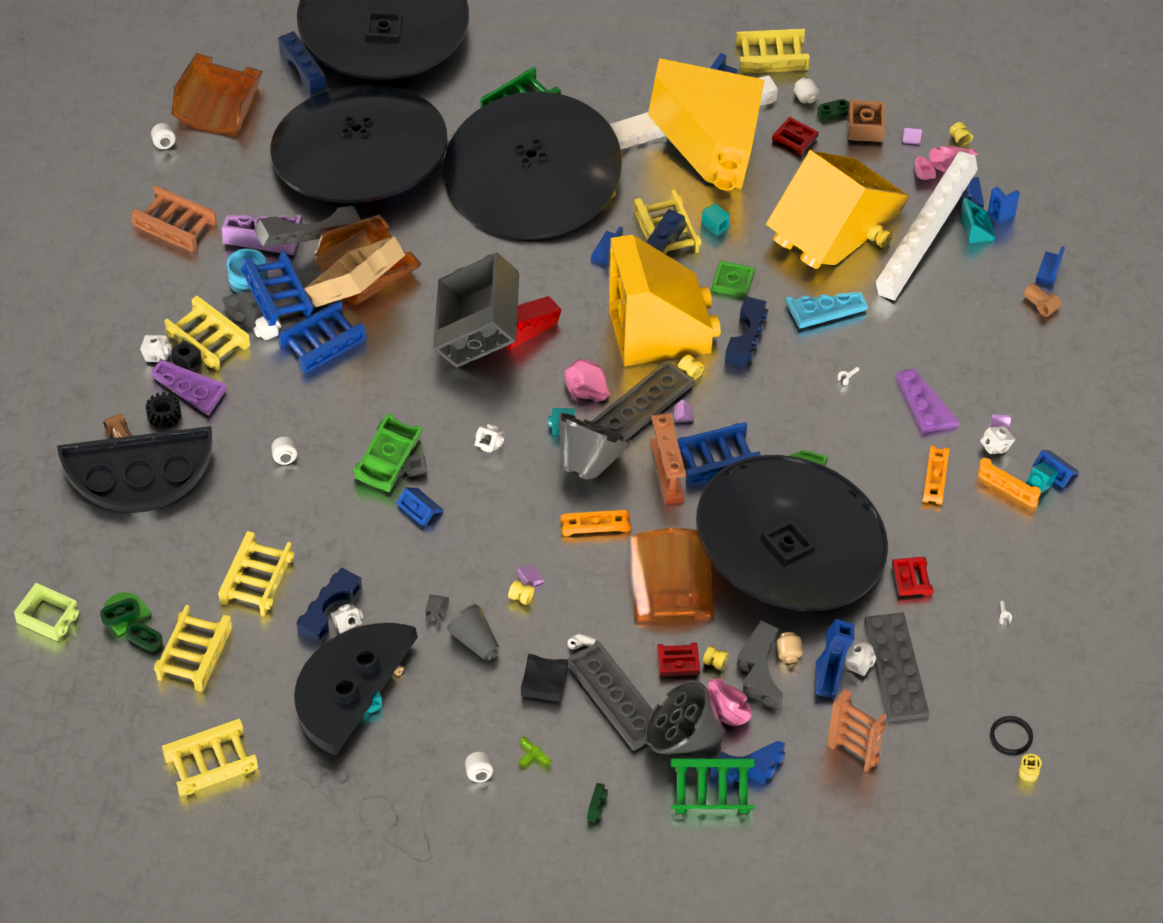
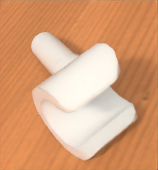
[838,367,859,385]
[999,600,1012,624]

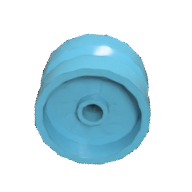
[226,248,268,293]

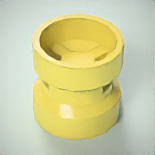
[949,122,973,147]
[867,223,892,248]
[678,354,704,380]
[508,580,535,605]
[702,645,729,671]
[1019,754,1042,782]

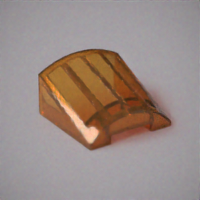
[171,53,263,134]
[314,214,421,306]
[630,528,714,622]

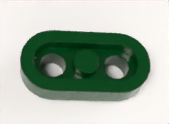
[817,99,849,121]
[100,598,140,626]
[126,622,163,652]
[587,783,608,822]

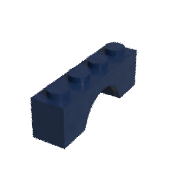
[278,31,326,95]
[646,209,686,253]
[725,296,769,368]
[296,567,362,645]

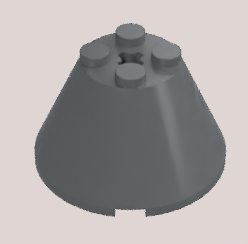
[559,413,632,480]
[645,681,726,759]

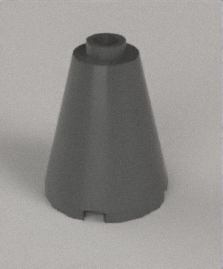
[447,604,500,660]

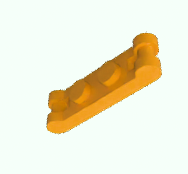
[923,445,950,505]
[978,458,1041,507]
[560,510,632,536]

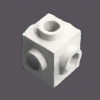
[140,335,172,362]
[475,423,504,452]
[980,426,1015,454]
[330,604,364,634]
[844,640,876,676]

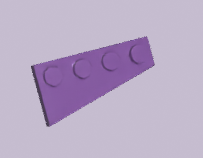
[151,359,227,416]
[896,368,959,434]

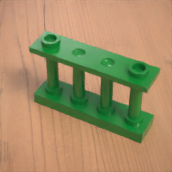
[480,67,561,108]
[670,759,755,813]

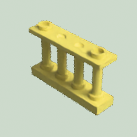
[735,29,810,74]
[634,190,701,254]
[164,296,250,372]
[218,531,294,616]
[154,605,232,692]
[162,718,258,796]

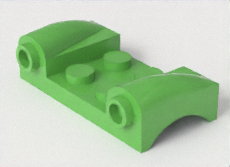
[353,413,422,493]

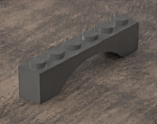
[254,206,362,247]

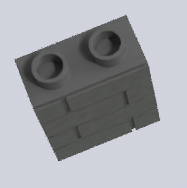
[433,252,519,368]

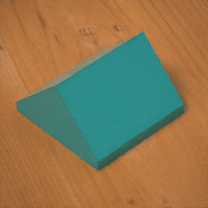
[960,198,996,243]

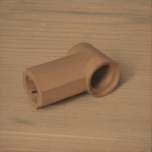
[1023,283,1062,317]
[103,413,133,438]

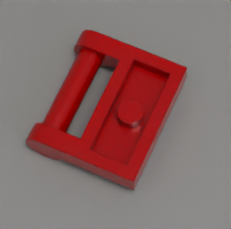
[772,116,819,156]
[892,557,934,596]
[657,643,700,677]

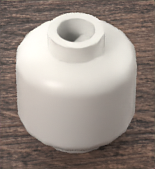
[793,77,819,104]
[151,123,175,149]
[253,316,283,341]
[271,437,297,465]
[465,752,493,782]

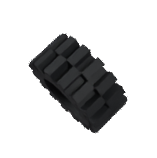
[146,392,181,428]

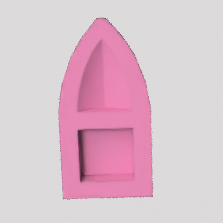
[914,156,936,180]

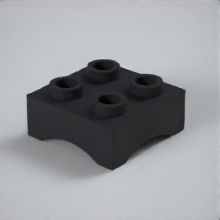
[521,654,568,702]

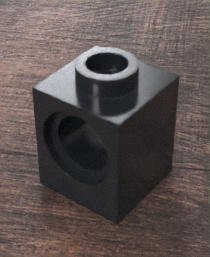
[171,340,202,371]

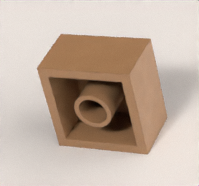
[848,100,885,142]

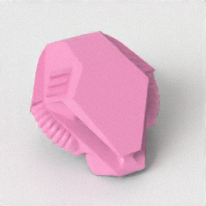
[929,145,978,173]
[564,359,610,403]
[707,678,752,726]

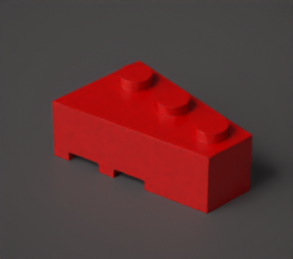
[506,296,562,350]

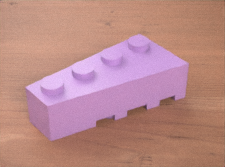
[222,215,302,255]

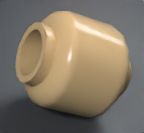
[776,632,803,663]

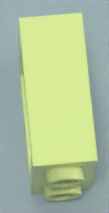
[14,583,79,641]

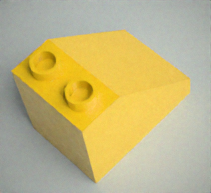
[648,58,765,190]
[766,150,910,269]
[608,235,721,367]

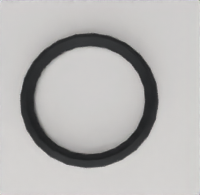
[990,716,1033,754]

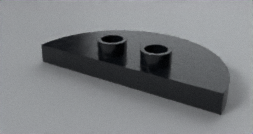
[57,426,213,513]
[294,623,418,755]

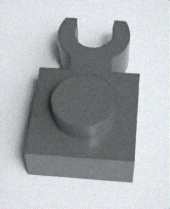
[398,453,427,478]
[425,594,449,629]

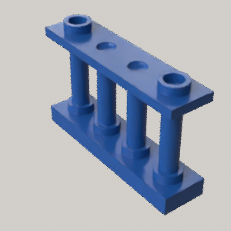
[241,251,313,326]
[278,300,366,374]
[677,422,761,487]

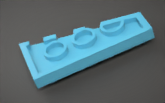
[785,292,868,329]

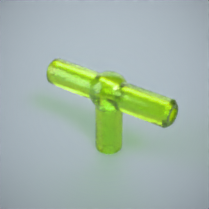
[519,737,552,767]

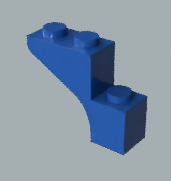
[815,619,854,699]
[710,741,786,788]

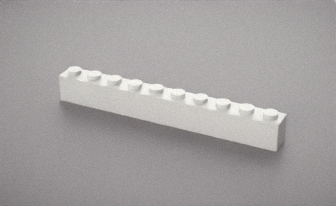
[610,75,778,149]
[876,151,978,300]

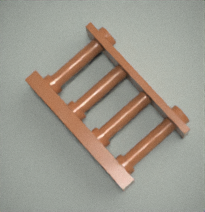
[131,185,217,252]
[650,413,686,504]
[827,689,887,772]

